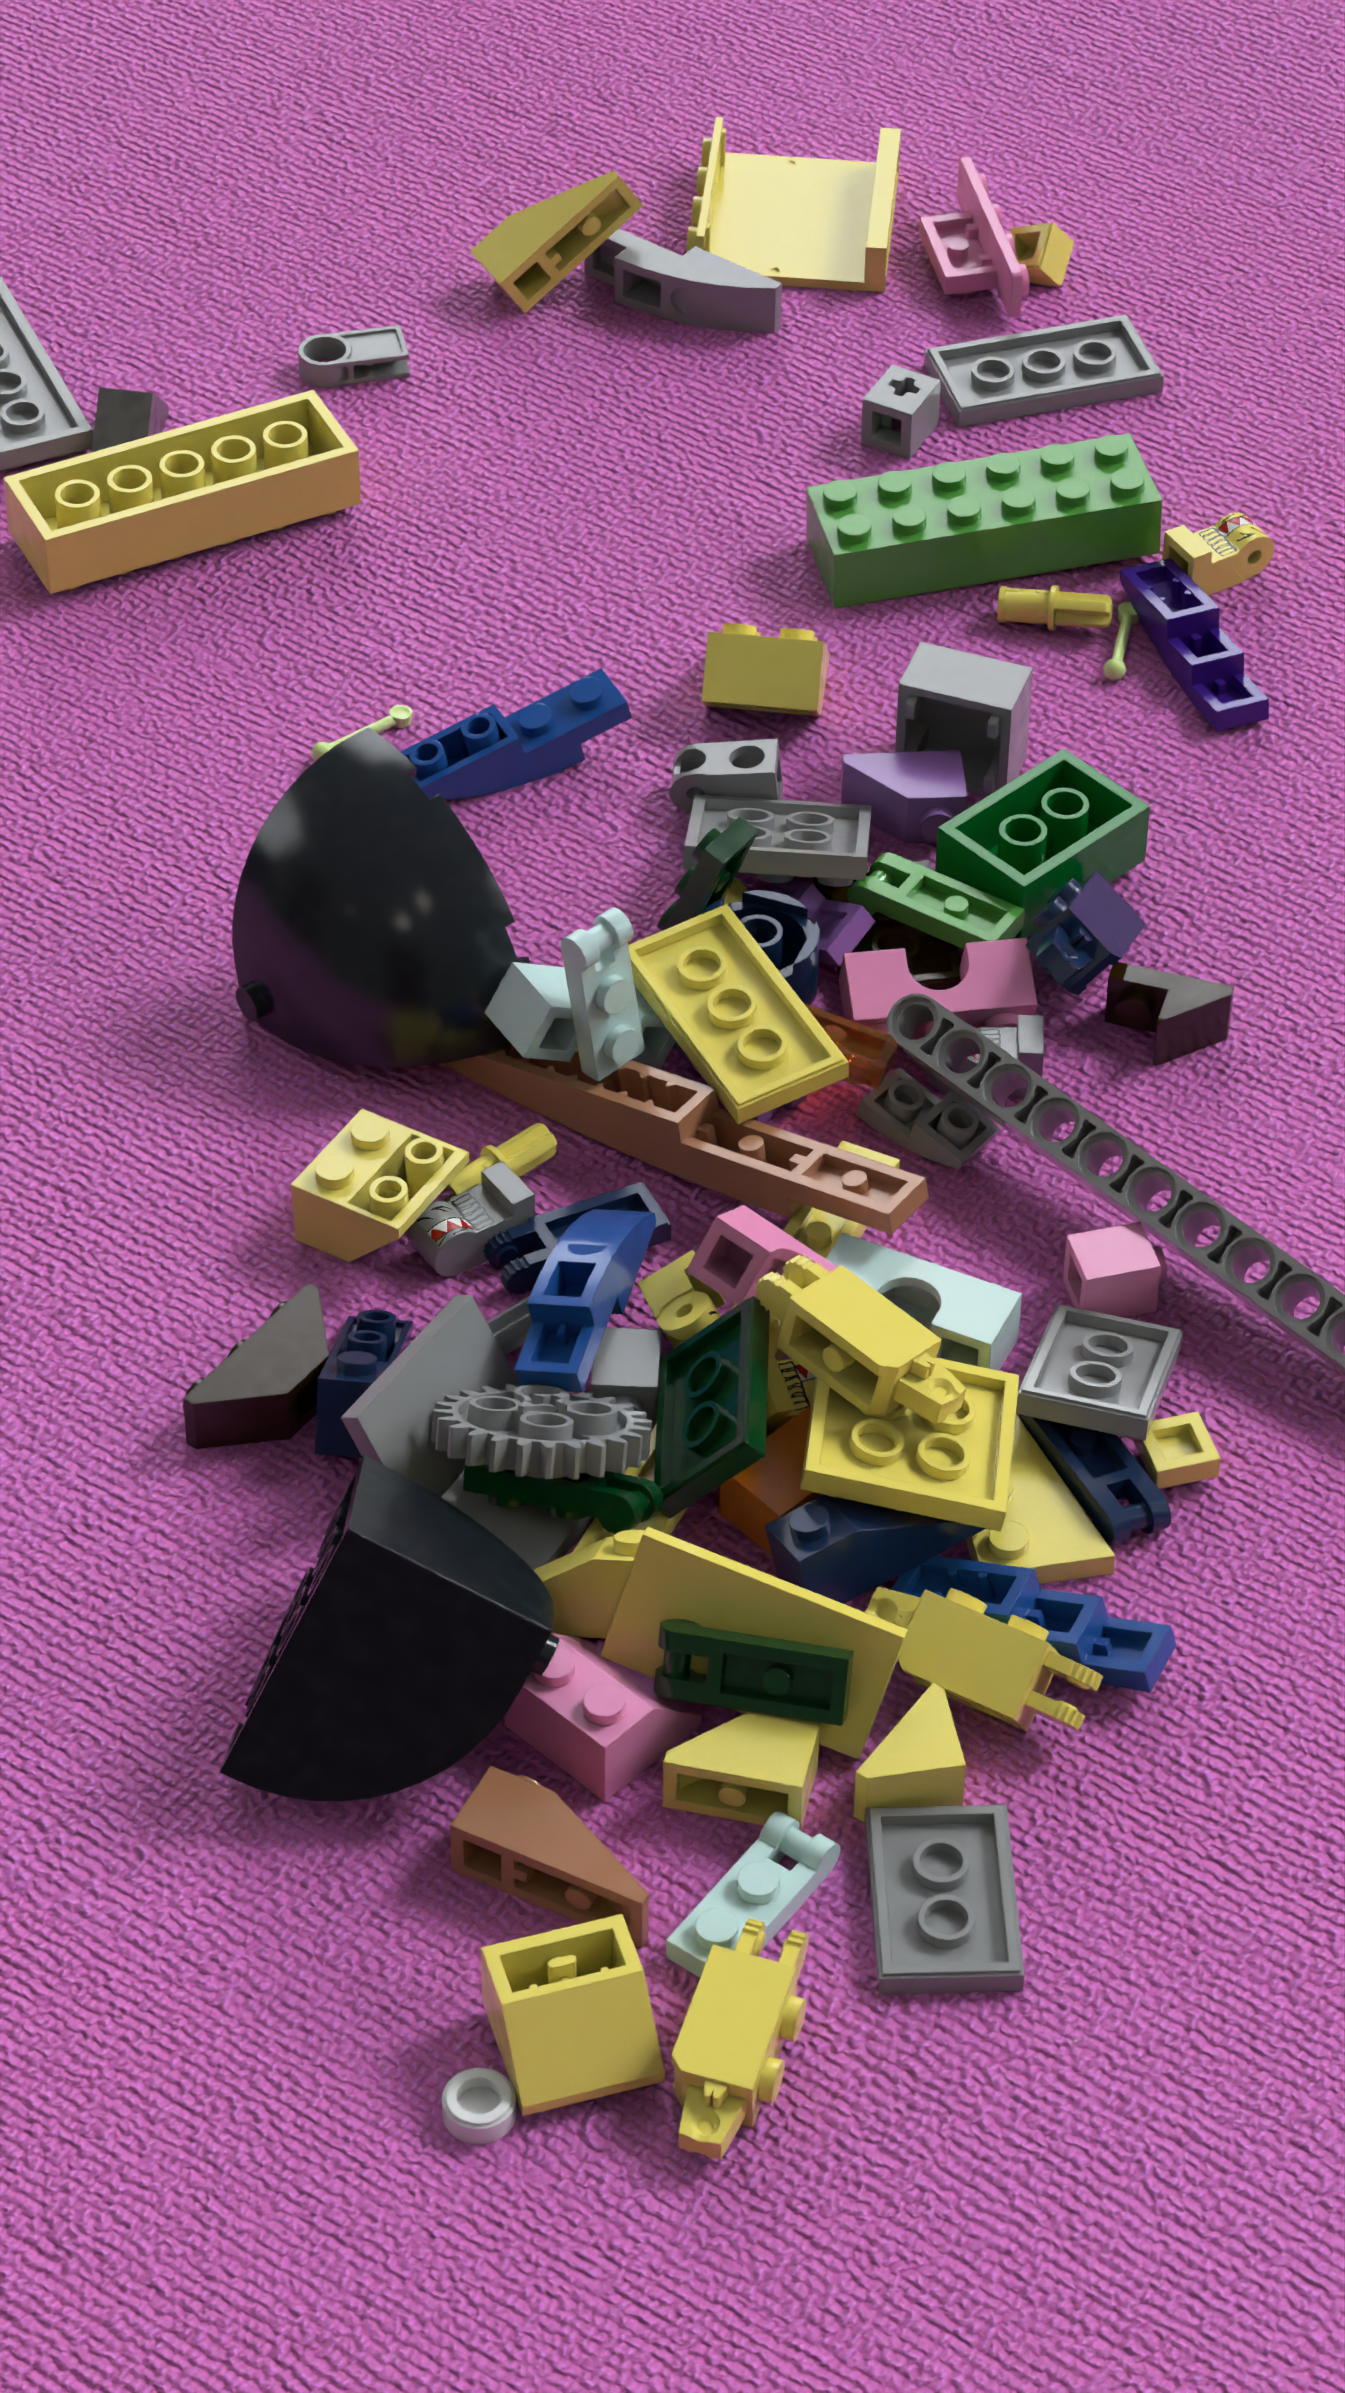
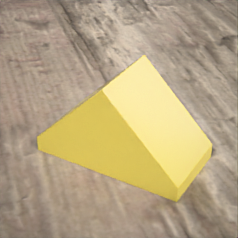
[853,1683,966,1823]

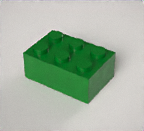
[935,749,1150,939]

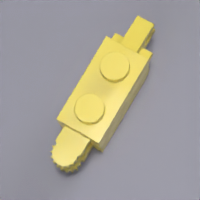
[755,1255,967,1425]
[865,1587,1103,1732]
[671,1918,809,2159]

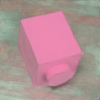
[1063,1222,1167,1318]

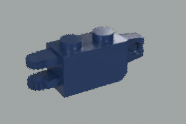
[1025,871,1146,995]

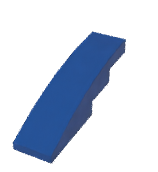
[891,1556,1176,1693]

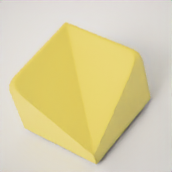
[1010,222,1074,286]

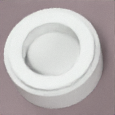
[442,2068,516,2144]

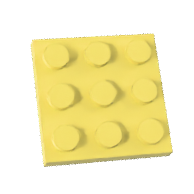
[800,1358,1019,1532]

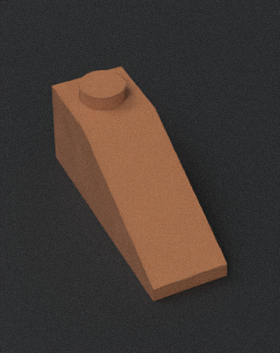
[450,1766,649,1948]

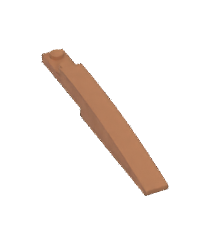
[441,1044,929,1235]

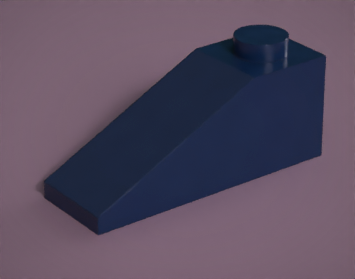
[765,1495,985,1604]

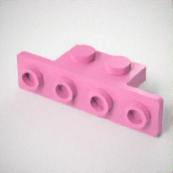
[919,156,1029,317]

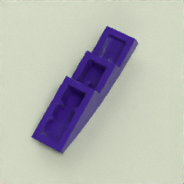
[1120,558,1269,732]

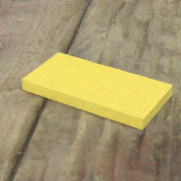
[628,904,849,1124]
[600,1527,908,1760]

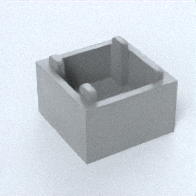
[895,642,1033,796]

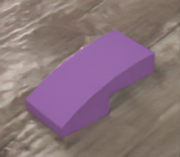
[766,880,875,967]

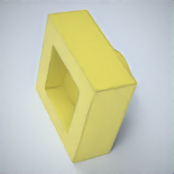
[1134,1411,1221,1489]

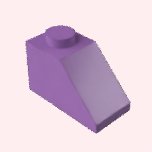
[841,750,967,844]

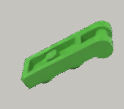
[847,852,1025,949]

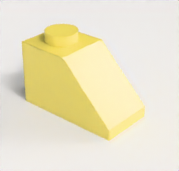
[663,1711,820,1831]

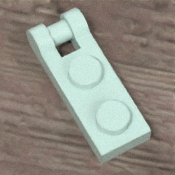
[561,907,645,1082]
[666,1811,841,1977]

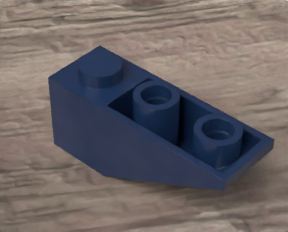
[315,1310,413,1458]

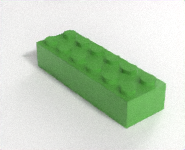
[806,433,1162,609]

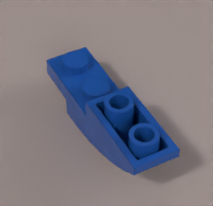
[400,668,632,800]
[514,1209,657,1392]

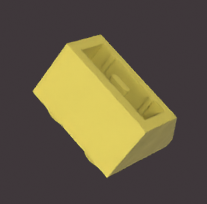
[702,623,830,717]
[291,1109,469,1262]
[481,1914,665,2116]

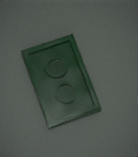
[654,1296,770,1518]

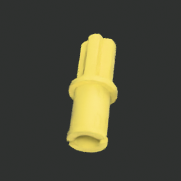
[997,585,1113,631]
[441,1123,557,1202]

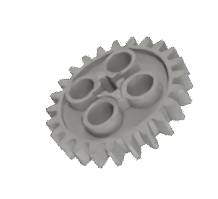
[431,1384,652,1479]

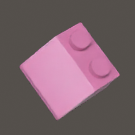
[505,1634,702,1802]

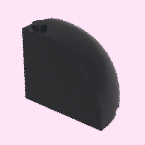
[232,727,531,1067]
[220,1455,560,1802]

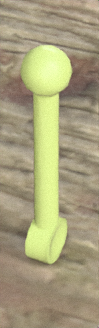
[1103,602,1139,681]
[311,705,412,761]

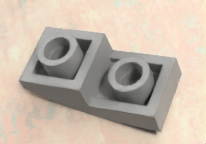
[855,1067,1000,1169]

